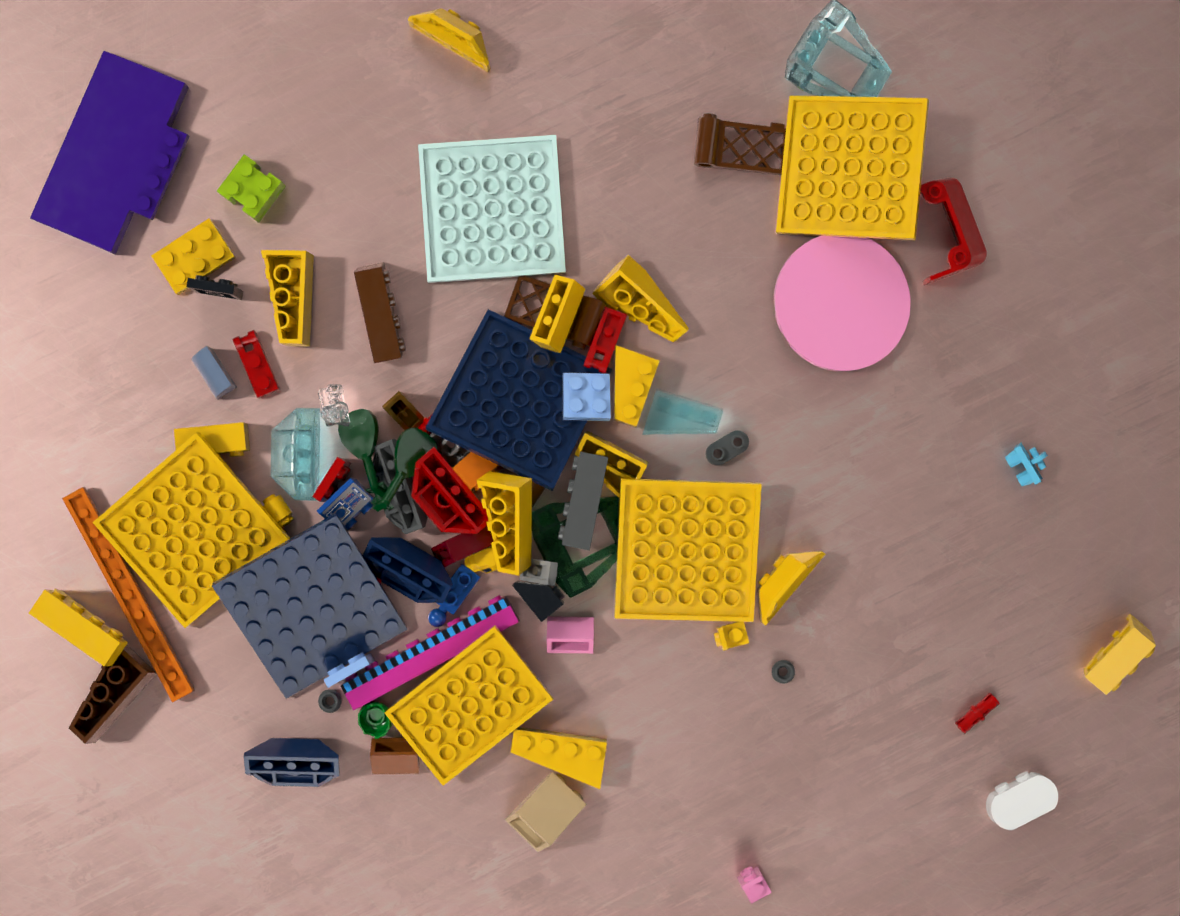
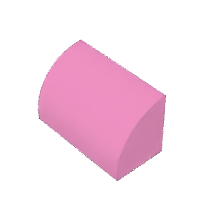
[547,617,594,654]

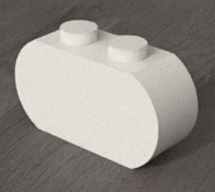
[986,772,1058,830]

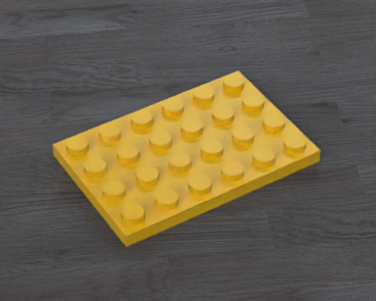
[385,625,554,786]

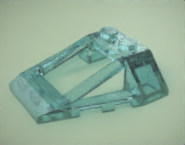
[784,0,892,97]

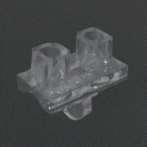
[318,384,350,426]

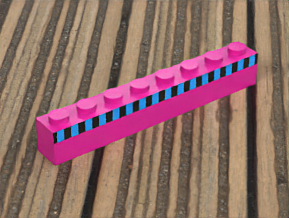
[341,595,520,711]

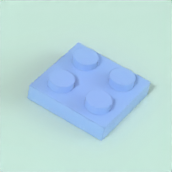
[562,373,611,421]
[323,652,375,688]

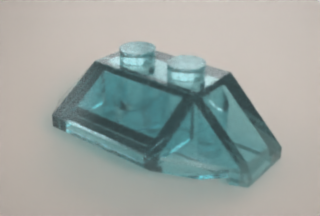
[270,408,320,501]

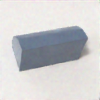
[191,346,237,400]

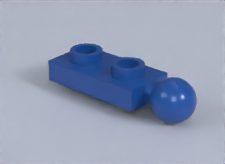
[428,564,480,627]

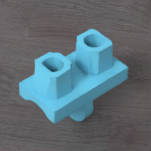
[1005,442,1048,486]

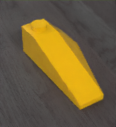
[592,255,689,342]

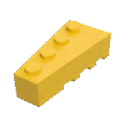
[261,250,314,347]
[477,471,532,576]
[29,588,128,666]
[511,727,607,789]

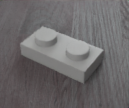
[519,558,558,586]

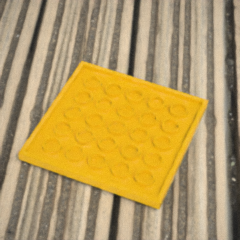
[776,96,929,240]
[92,432,291,628]
[614,478,762,622]

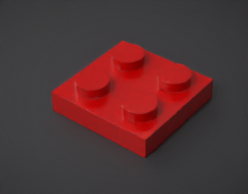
[312,457,352,502]

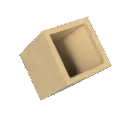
[505,772,587,852]

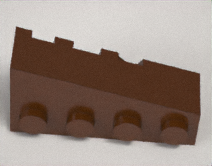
[354,262,406,363]
[69,645,157,744]

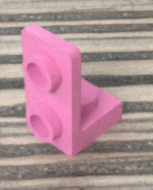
[737,866,772,904]

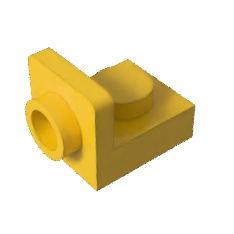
[713,622,749,651]

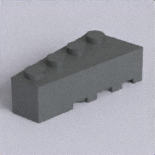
[558,452,608,551]

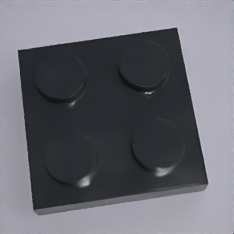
[186,275,243,300]

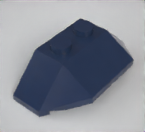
[363,537,453,603]
[244,738,340,787]

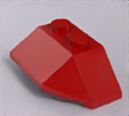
[411,447,489,534]

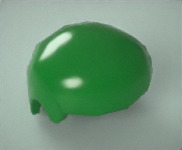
[358,701,393,739]

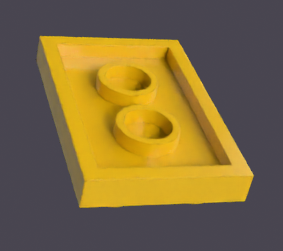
[151,218,236,295]

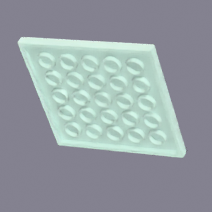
[418,135,566,283]

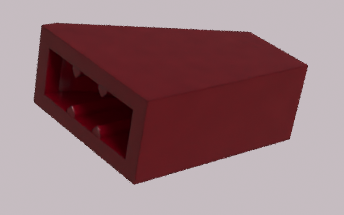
[431,526,493,568]

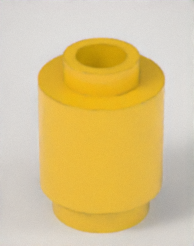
[262,494,294,528]

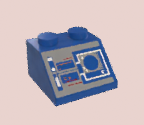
[317,478,374,531]

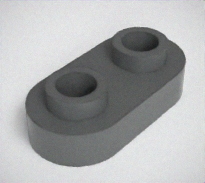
[705,430,749,466]

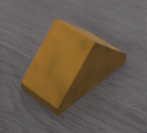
[382,391,425,430]

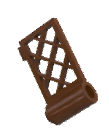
[694,113,786,175]
[504,276,606,350]

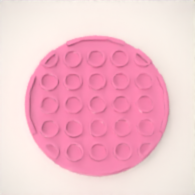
[774,236,910,371]

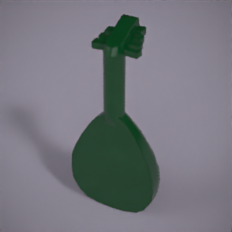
[338,409,388,498]
[371,428,437,512]

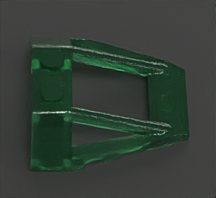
[532,496,619,598]

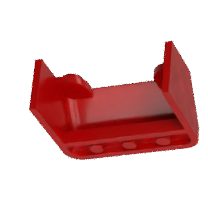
[920,178,987,285]

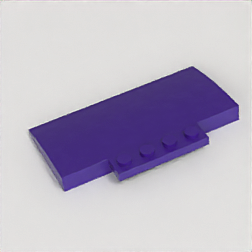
[30,51,190,255]

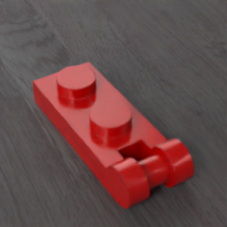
[583,307,627,374]
[233,330,280,398]

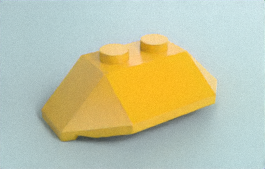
[408,8,490,72]
[757,551,826,626]

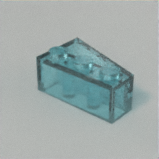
[642,388,723,435]

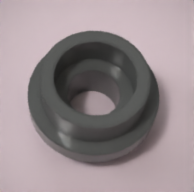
[771,660,795,684]
[318,689,342,713]

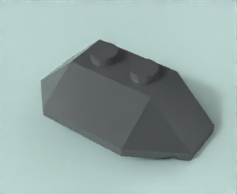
[373,439,428,534]

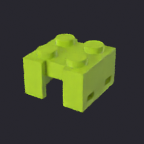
[217,154,286,223]

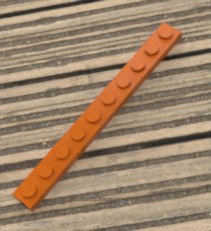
[62,487,195,703]

